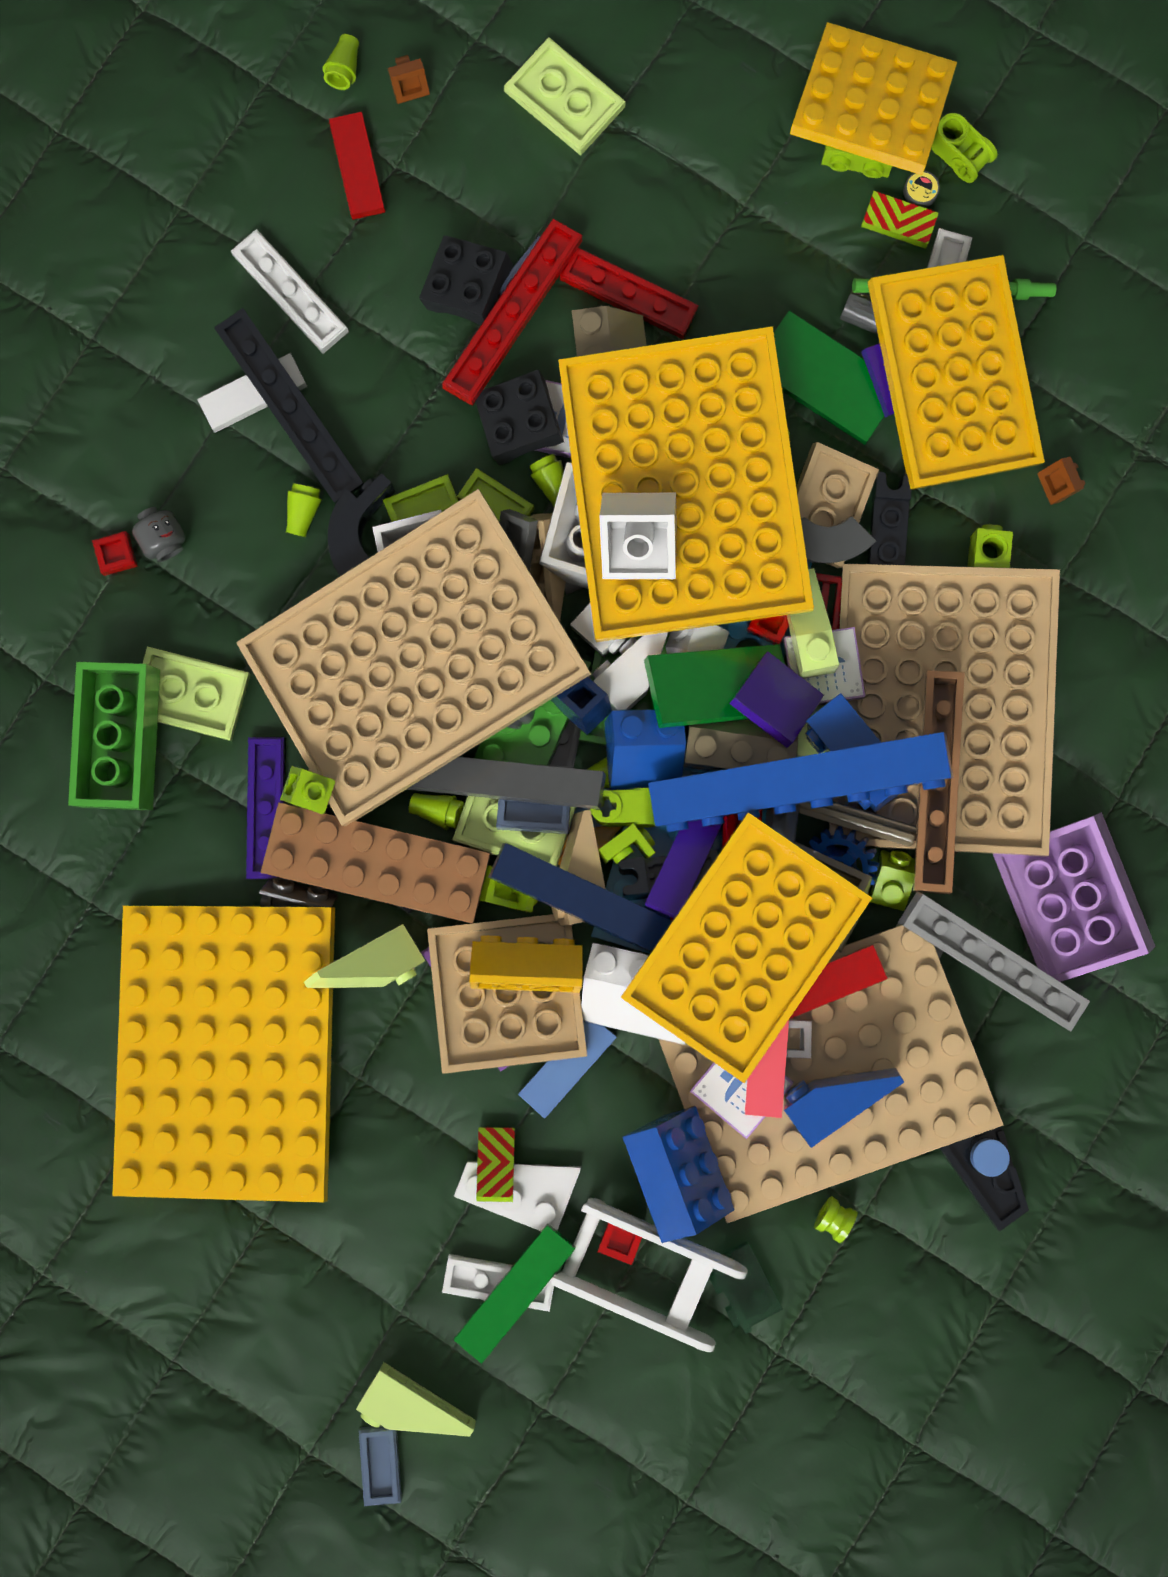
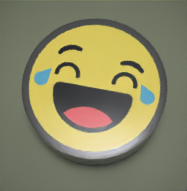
[903,171,940,208]

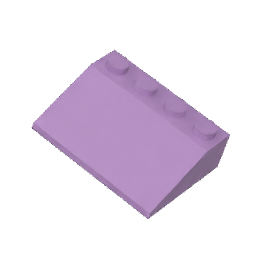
[993,812,1156,982]

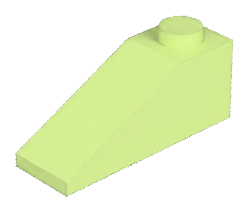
[787,568,839,679]
[304,924,425,988]
[356,1362,476,1437]

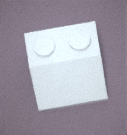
[599,492,677,579]

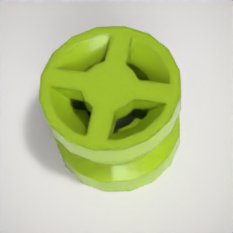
[814,1196,858,1243]

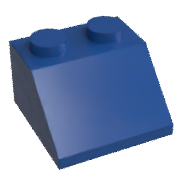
[604,710,686,790]

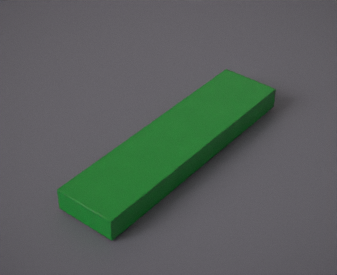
[453,1223,576,1364]

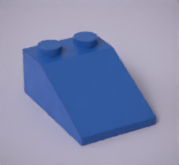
[784,1068,904,1148]

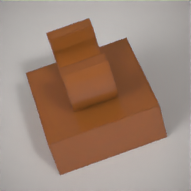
[388,55,430,104]
[1037,456,1086,505]

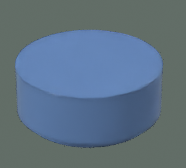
[970,1138,1010,1177]

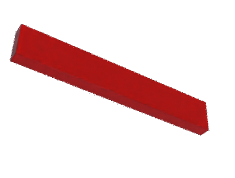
[442,219,583,406]

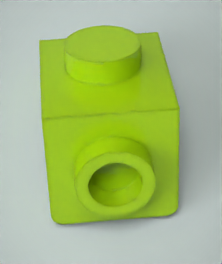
[869,850,915,911]
[480,866,538,913]

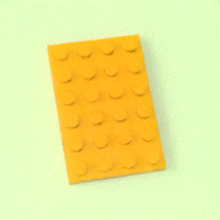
[868,255,1045,489]
[621,812,872,1083]

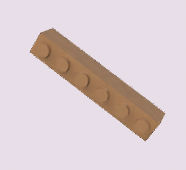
[913,670,965,895]

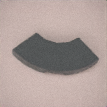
[801,516,876,563]

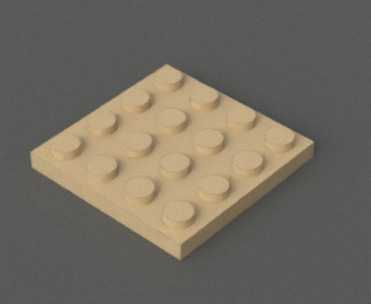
[427,914,587,1074]

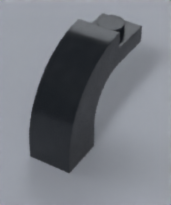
[328,473,395,576]

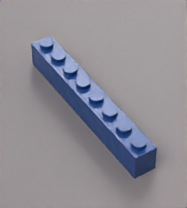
[648,732,954,832]

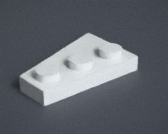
[454,1161,581,1231]

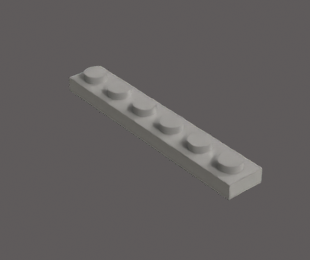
[898,891,1090,1032]

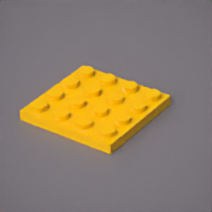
[790,22,957,175]

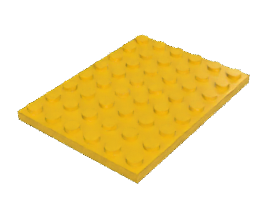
[558,326,814,642]
[112,906,335,1203]

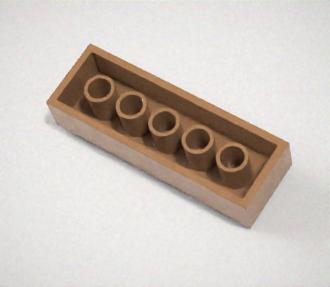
[261,802,491,924]

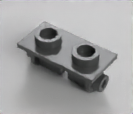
[260,877,338,907]

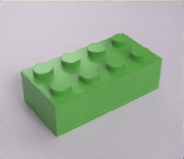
[68,662,160,810]

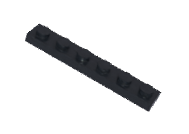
[214,308,364,504]

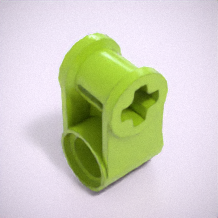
[931,113,998,183]
[590,788,658,828]

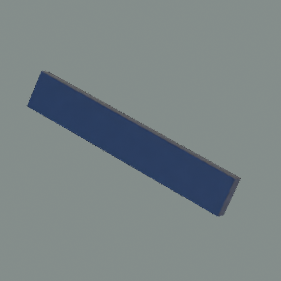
[488,843,672,952]

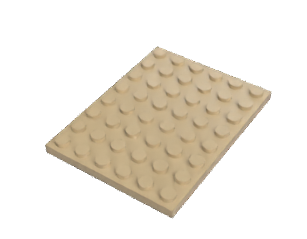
[236,489,591,827]
[829,564,1060,856]
[659,925,1003,1223]

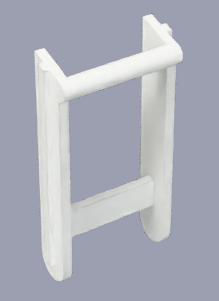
[550,1198,748,1352]

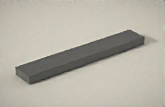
[407,757,606,810]

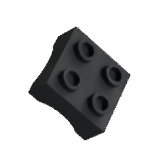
[419,235,513,325]
[476,369,564,466]

